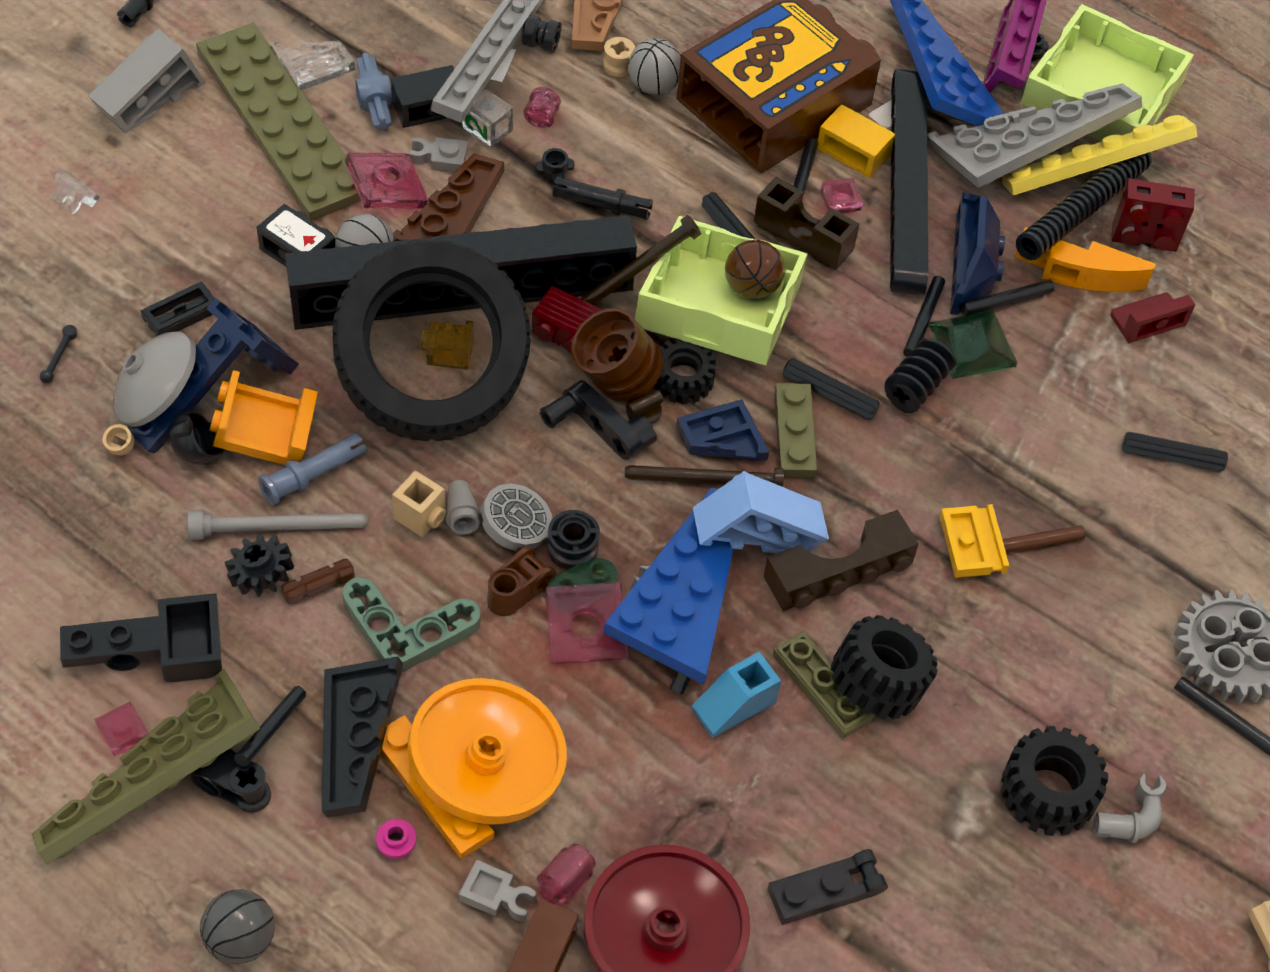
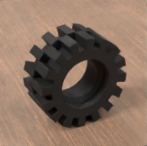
[654,338,716,404]

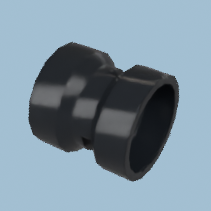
[522,15,562,53]

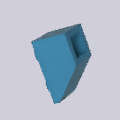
[691,652,781,738]

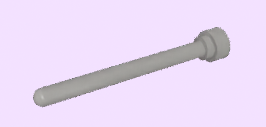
[188,510,369,540]

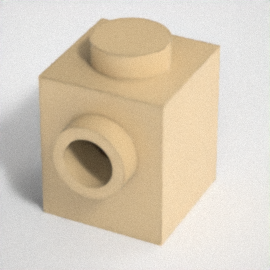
[392,470,446,538]

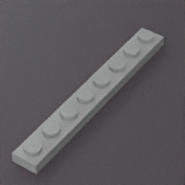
[431,0,544,122]

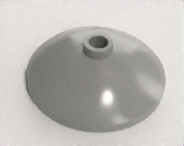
[113,331,196,427]

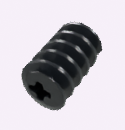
[884,339,956,413]

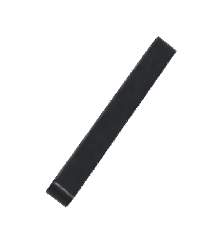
[890,69,928,295]

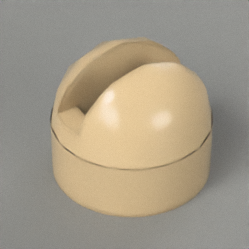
[102,424,134,456]

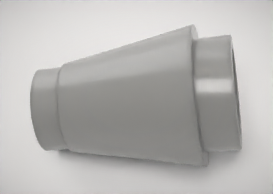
[445,480,482,535]

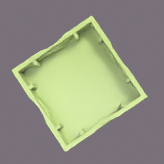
[1020,4,1194,142]
[635,216,808,366]

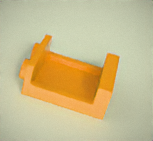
[209,370,318,465]

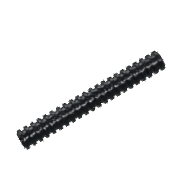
[1016,152,1152,261]

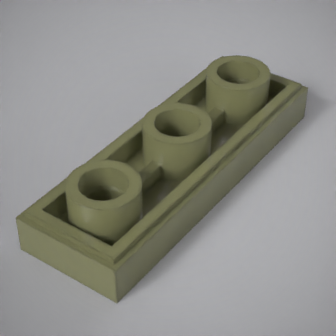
[773,631,874,739]

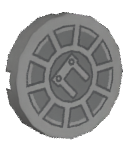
[480,483,552,551]

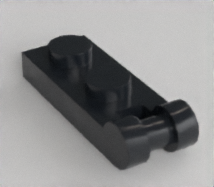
[767,849,888,925]

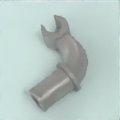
[1093,774,1166,843]

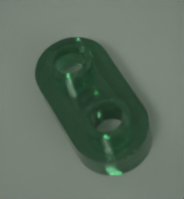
[547,558,618,612]

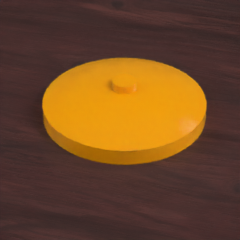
[408,678,567,824]

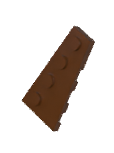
[393,153,505,241]

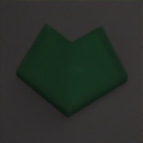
[929,310,1017,379]

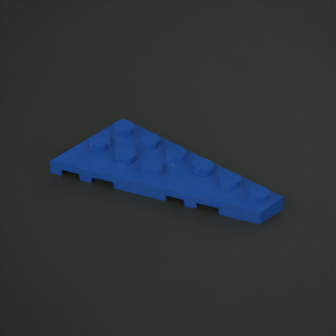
[890,0,1005,126]
[603,487,733,685]

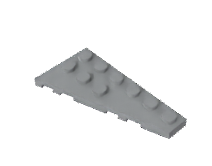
[927,83,1142,188]

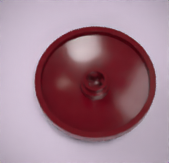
[584,845,750,972]

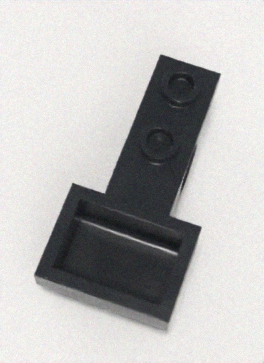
[60,593,222,682]

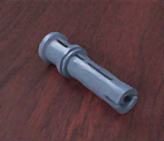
[258,433,367,506]

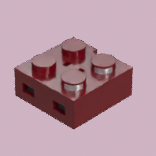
[1111,178,1195,252]

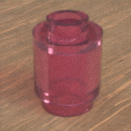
[537,843,596,905]

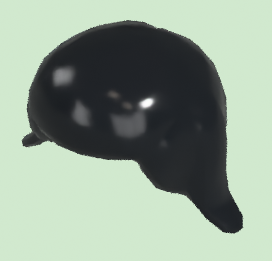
[169,410,225,464]

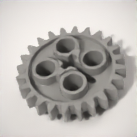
[1173,590,1270,704]

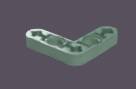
[343,577,481,672]

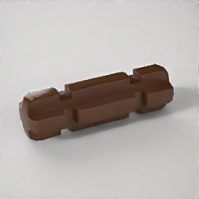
[282,559,355,604]

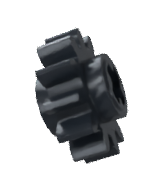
[225,534,295,597]

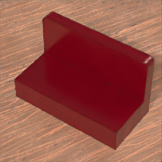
[1110,292,1196,343]

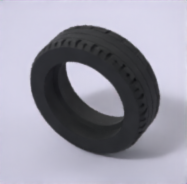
[332,240,531,441]

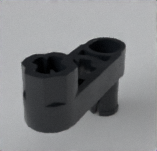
[539,380,657,460]

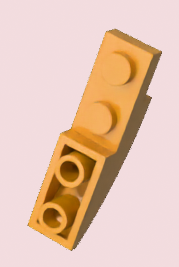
[1014,227,1156,292]

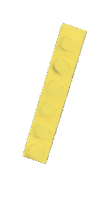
[1002,115,1198,195]

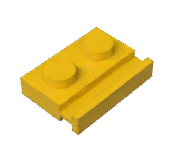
[939,504,1009,578]

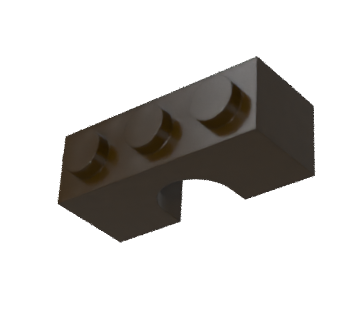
[754,177,860,270]

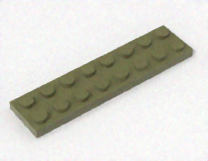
[196,22,370,221]

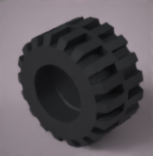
[831,615,938,719]
[1001,726,1108,836]

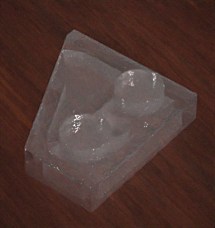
[270,41,355,91]

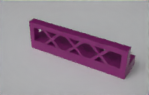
[983,0,1047,93]

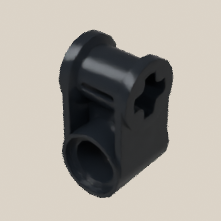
[191,749,271,812]

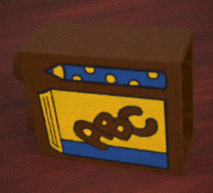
[676,0,881,174]

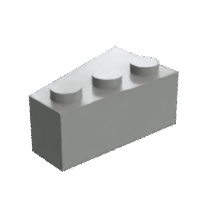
[88,28,206,133]

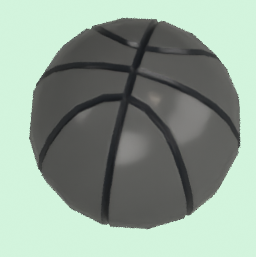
[200,889,275,964]

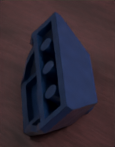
[950,192,1005,315]

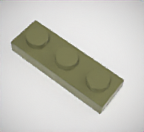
[774,383,817,478]

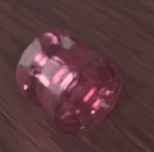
[524,87,561,128]

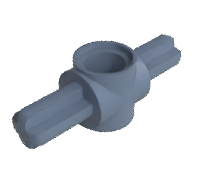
[355,53,393,131]

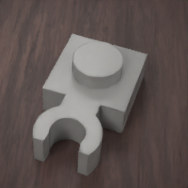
[409,137,468,173]
[459,860,537,922]

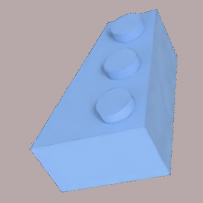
[693,471,829,553]

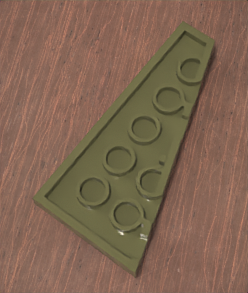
[32,669,260,864]

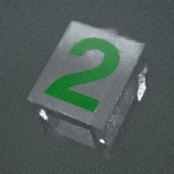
[463,88,513,147]

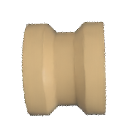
[603,37,635,77]

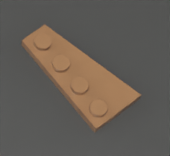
[571,0,623,51]

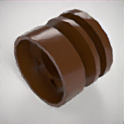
[571,308,664,401]

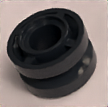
[547,510,600,569]

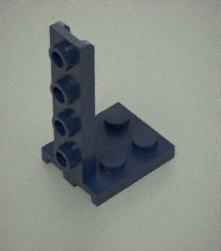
[127,298,299,453]

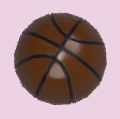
[725,239,785,300]

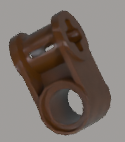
[487,546,557,616]

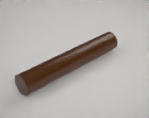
[1002,525,1085,553]

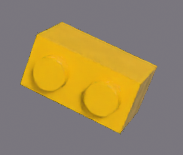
[817,104,895,178]

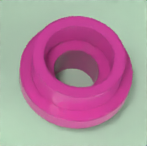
[376,819,417,859]

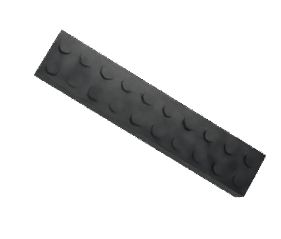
[285,215,637,330]

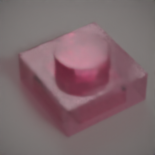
[821,178,863,214]
[94,701,148,756]

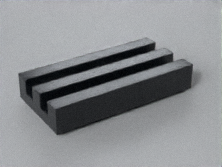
[140,281,215,337]

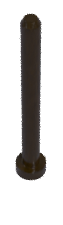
[580,215,701,305]
[625,465,784,487]

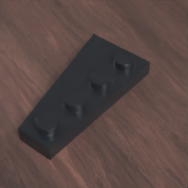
[322,656,403,818]

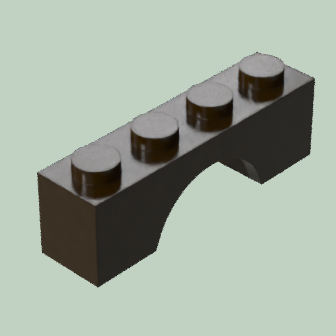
[763,510,919,611]

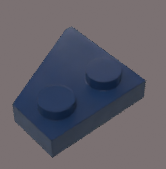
[676,399,769,461]

